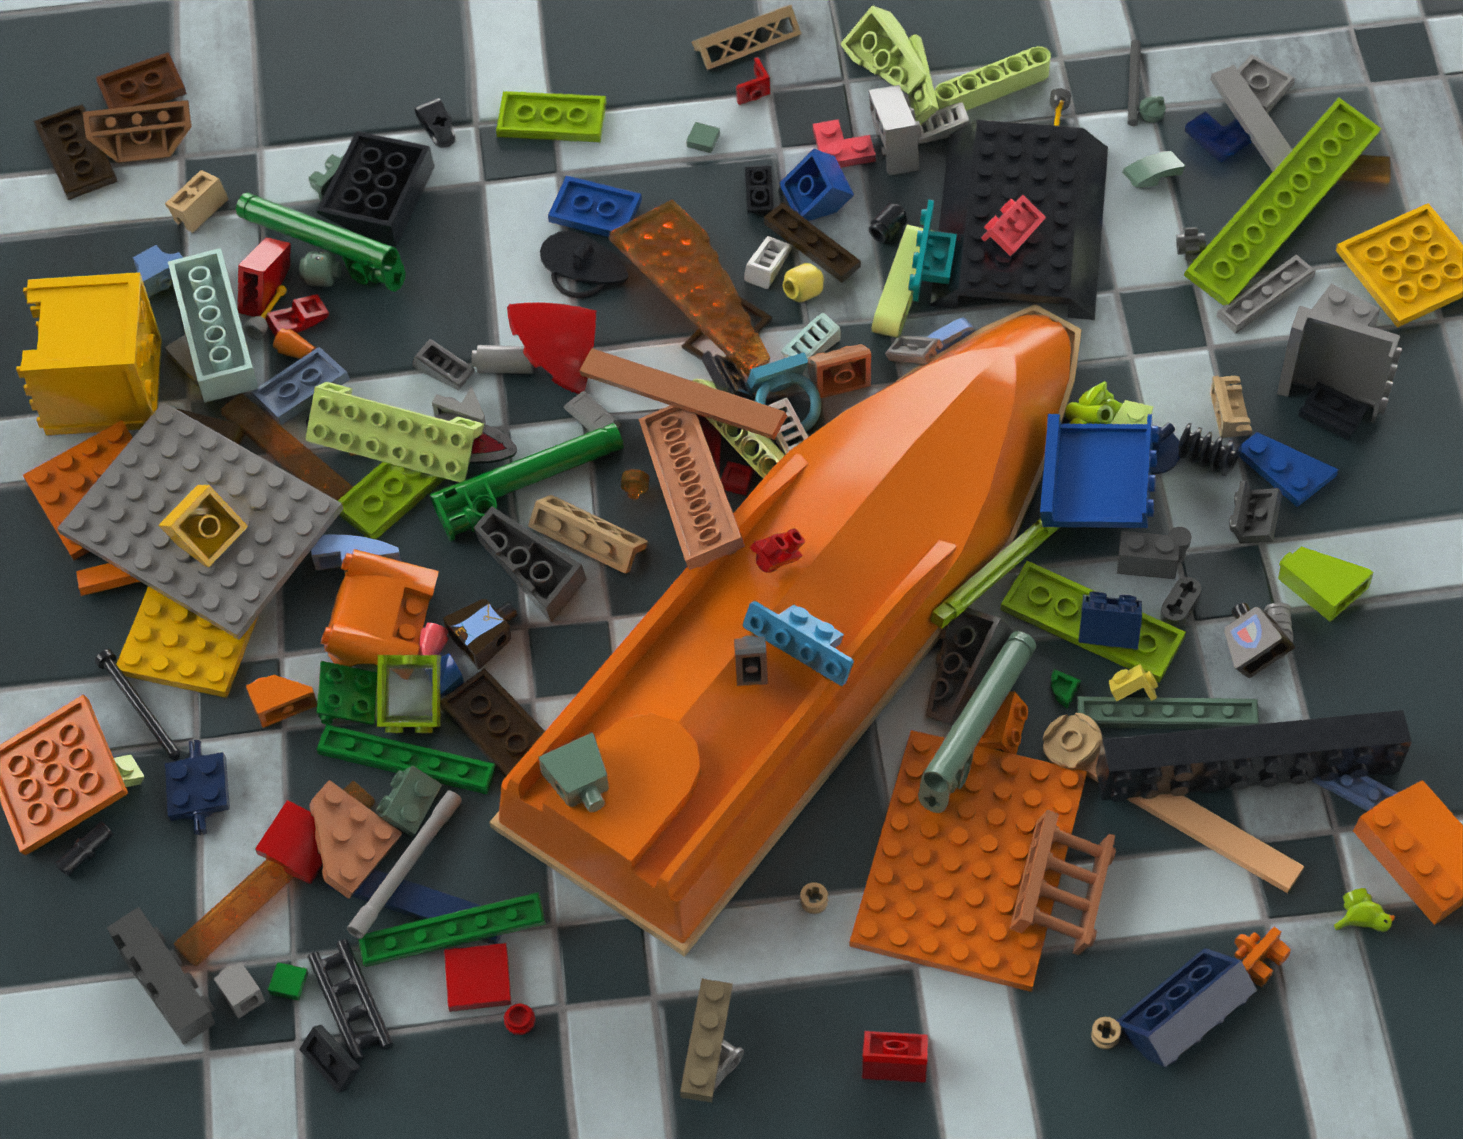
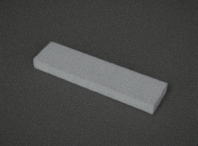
[1216,254,1316,334]

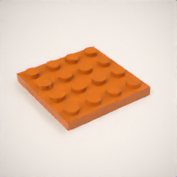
[23,420,133,561]
[0,695,128,855]

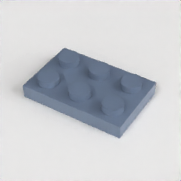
[251,347,350,425]

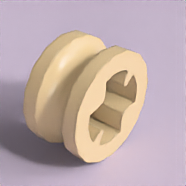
[800,882,828,914]
[1091,1017,1121,1049]

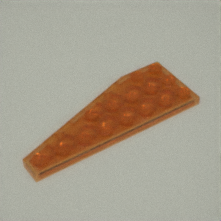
[609,199,770,376]

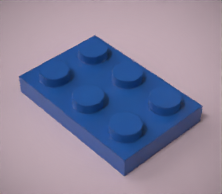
[548,176,642,241]

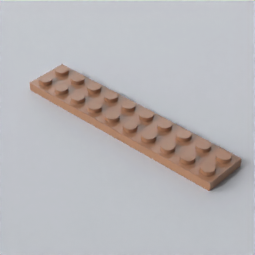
[639,405,745,570]

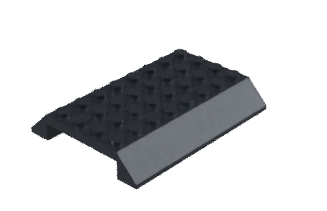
[930,120,1108,320]

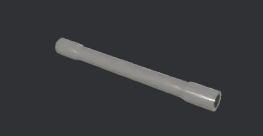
[347,791,462,939]

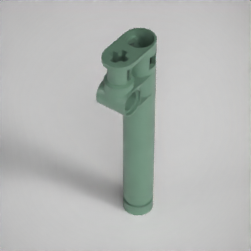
[918,631,1036,813]

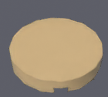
[1043,713,1103,770]

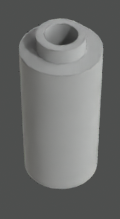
[472,345,534,374]

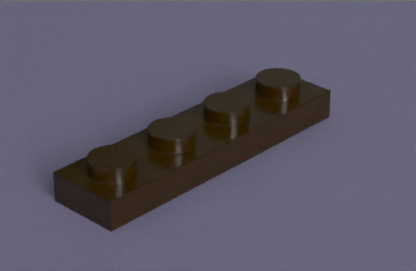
[764,202,861,283]

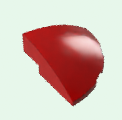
[507,302,596,394]

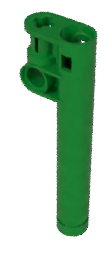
[236,193,406,292]
[430,423,624,542]

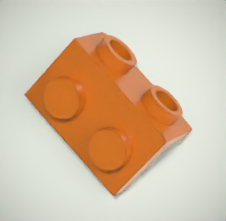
[977,691,1028,754]

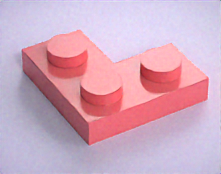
[813,120,876,168]

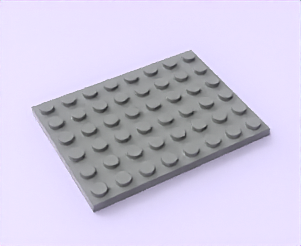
[57,402,344,640]

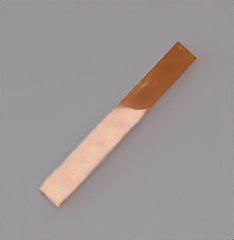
[173,780,375,967]

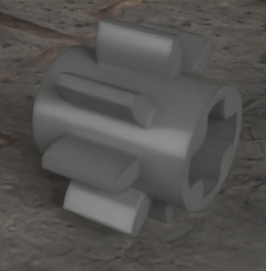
[1176,227,1206,261]

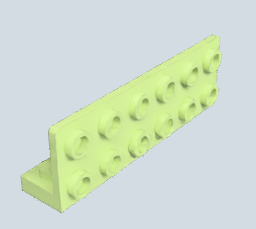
[305,382,484,482]

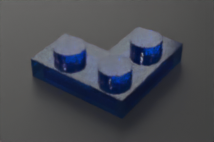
[1185,111,1252,163]

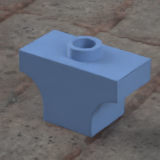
[133,245,183,298]

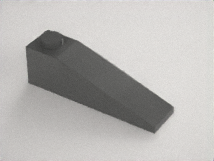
[926,608,1015,726]

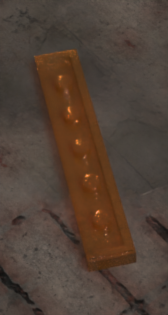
[220,393,353,501]

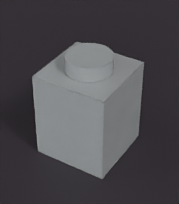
[214,961,265,1019]

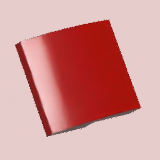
[255,800,323,884]

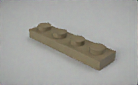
[680,978,733,1102]

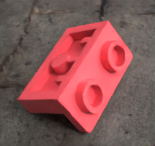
[981,195,1046,256]

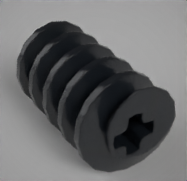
[1178,423,1242,476]

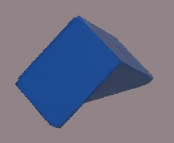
[424,653,464,698]

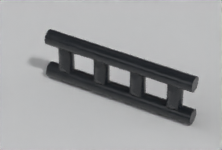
[307,939,394,1063]

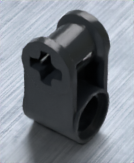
[414,97,456,148]

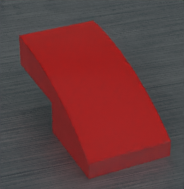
[266,294,329,337]

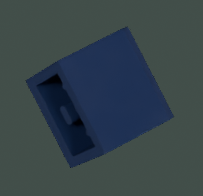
[1078,591,1142,649]

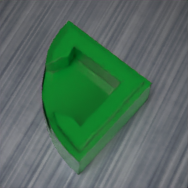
[1051,669,1081,708]

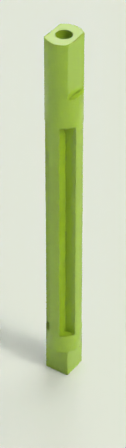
[931,518,1060,629]

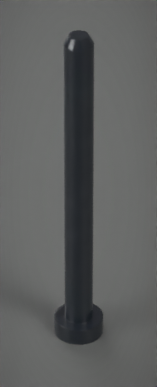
[95,649,180,760]

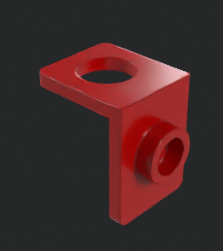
[736,57,770,105]

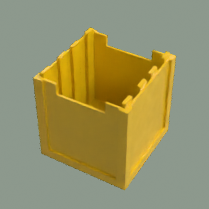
[16,272,162,436]

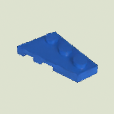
[1237,432,1339,507]

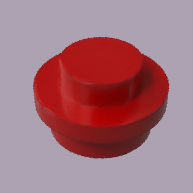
[504,1004,535,1035]

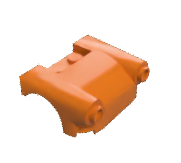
[321,549,439,680]

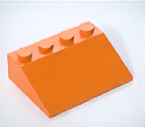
[1353,780,1463,925]

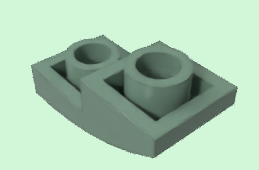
[1122,151,1185,188]

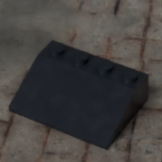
[316,131,435,247]

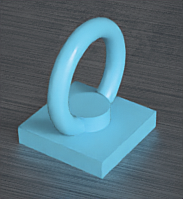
[747,352,821,436]

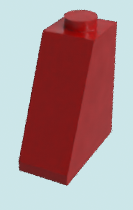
[238,237,291,317]

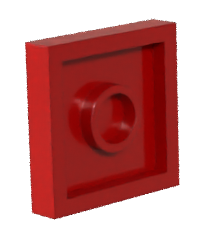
[444,943,512,1012]

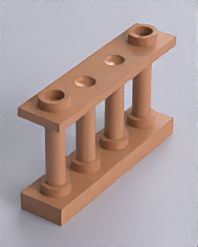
[1010,810,1116,955]

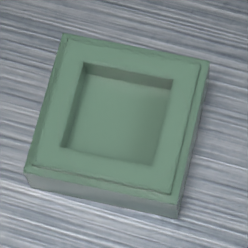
[686,122,720,153]

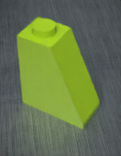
[1278,546,1374,622]

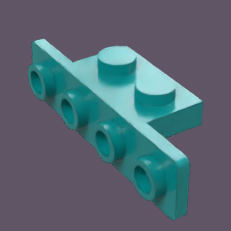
[908,200,957,302]

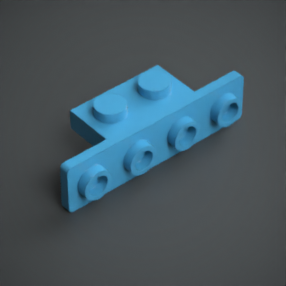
[743,601,854,686]

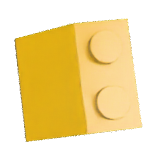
[158,485,248,568]

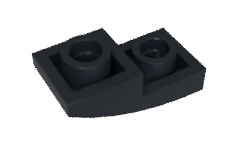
[745,166,774,213]

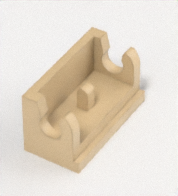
[165,170,228,233]
[1210,376,1252,438]

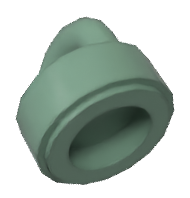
[1139,95,1166,123]

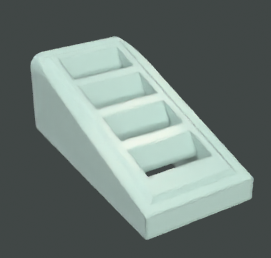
[781,312,841,360]

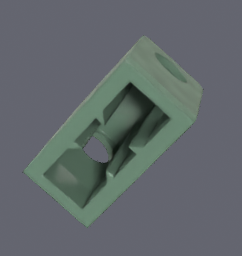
[538,733,609,812]

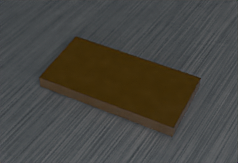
[34,104,118,200]
[440,668,545,777]

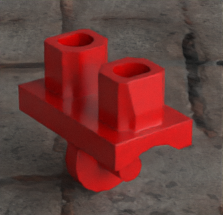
[749,528,805,573]

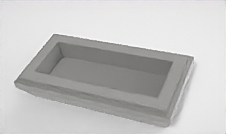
[563,391,621,432]

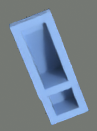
[311,534,401,573]

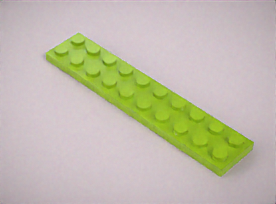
[1184,97,1382,306]

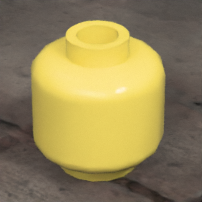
[783,263,824,303]

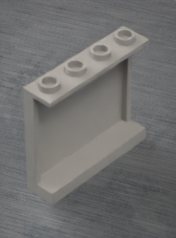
[1277,306,1402,423]

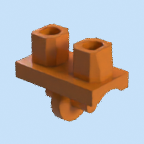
[1234,926,1291,987]

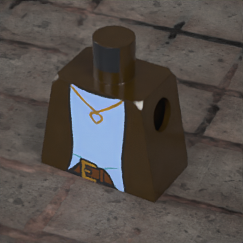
[443,599,518,670]

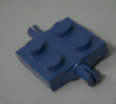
[165,740,230,835]

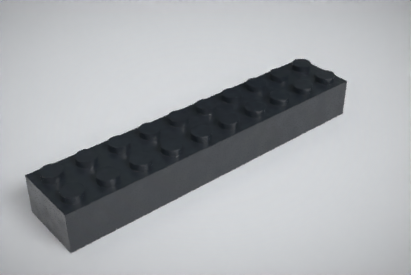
[1096,710,1412,802]

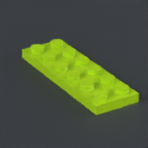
[1000,561,1186,683]

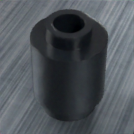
[868,203,907,243]

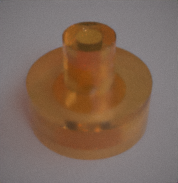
[620,469,650,499]

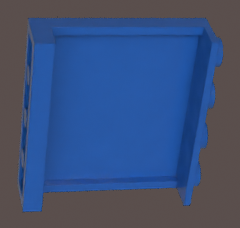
[1040,414,1159,528]

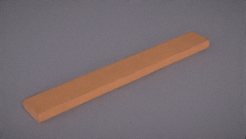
[579,348,787,440]

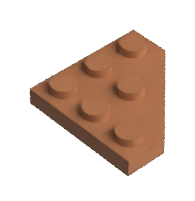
[309,780,402,899]

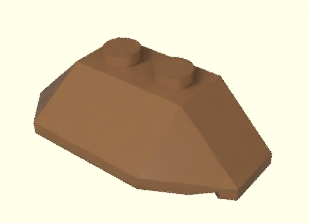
[83,100,192,163]

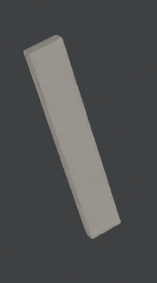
[1210,65,1292,172]

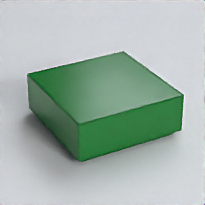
[268,962,308,1001]

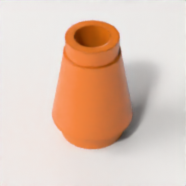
[273,328,316,359]

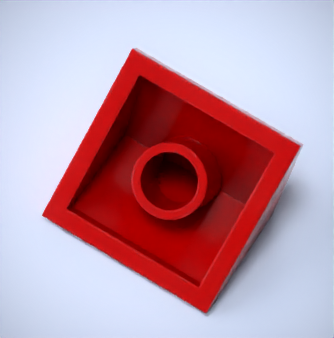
[862,1031,928,1083]

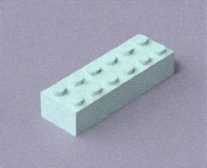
[168,248,259,403]

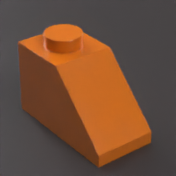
[246,675,317,728]

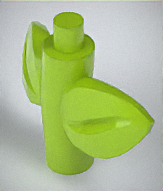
[1065,381,1114,424]

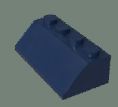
[1116,948,1257,1067]

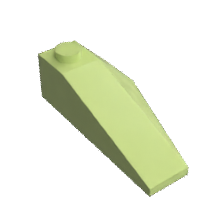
[840,6,928,95]

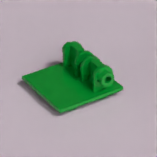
[316,661,378,725]

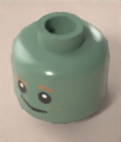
[299,251,342,287]

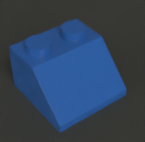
[779,148,854,221]

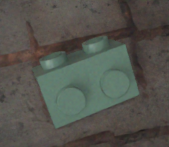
[376,765,442,837]

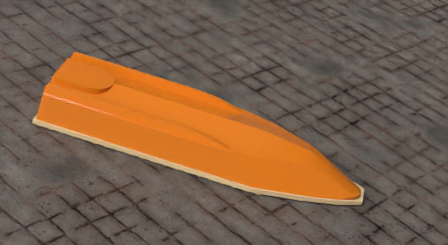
[489,304,1082,957]

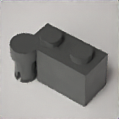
[1117,527,1192,579]

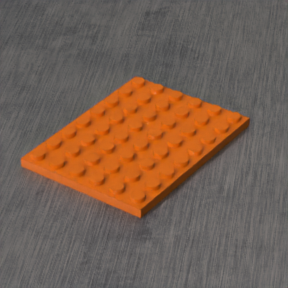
[849,730,1087,992]

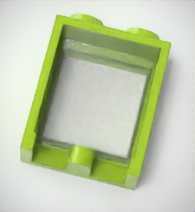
[377,655,441,733]

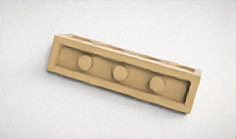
[692,5,801,70]
[528,495,648,574]

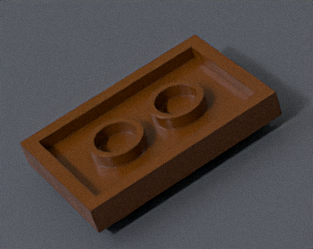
[95,52,187,109]

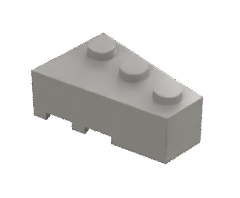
[869,85,921,176]

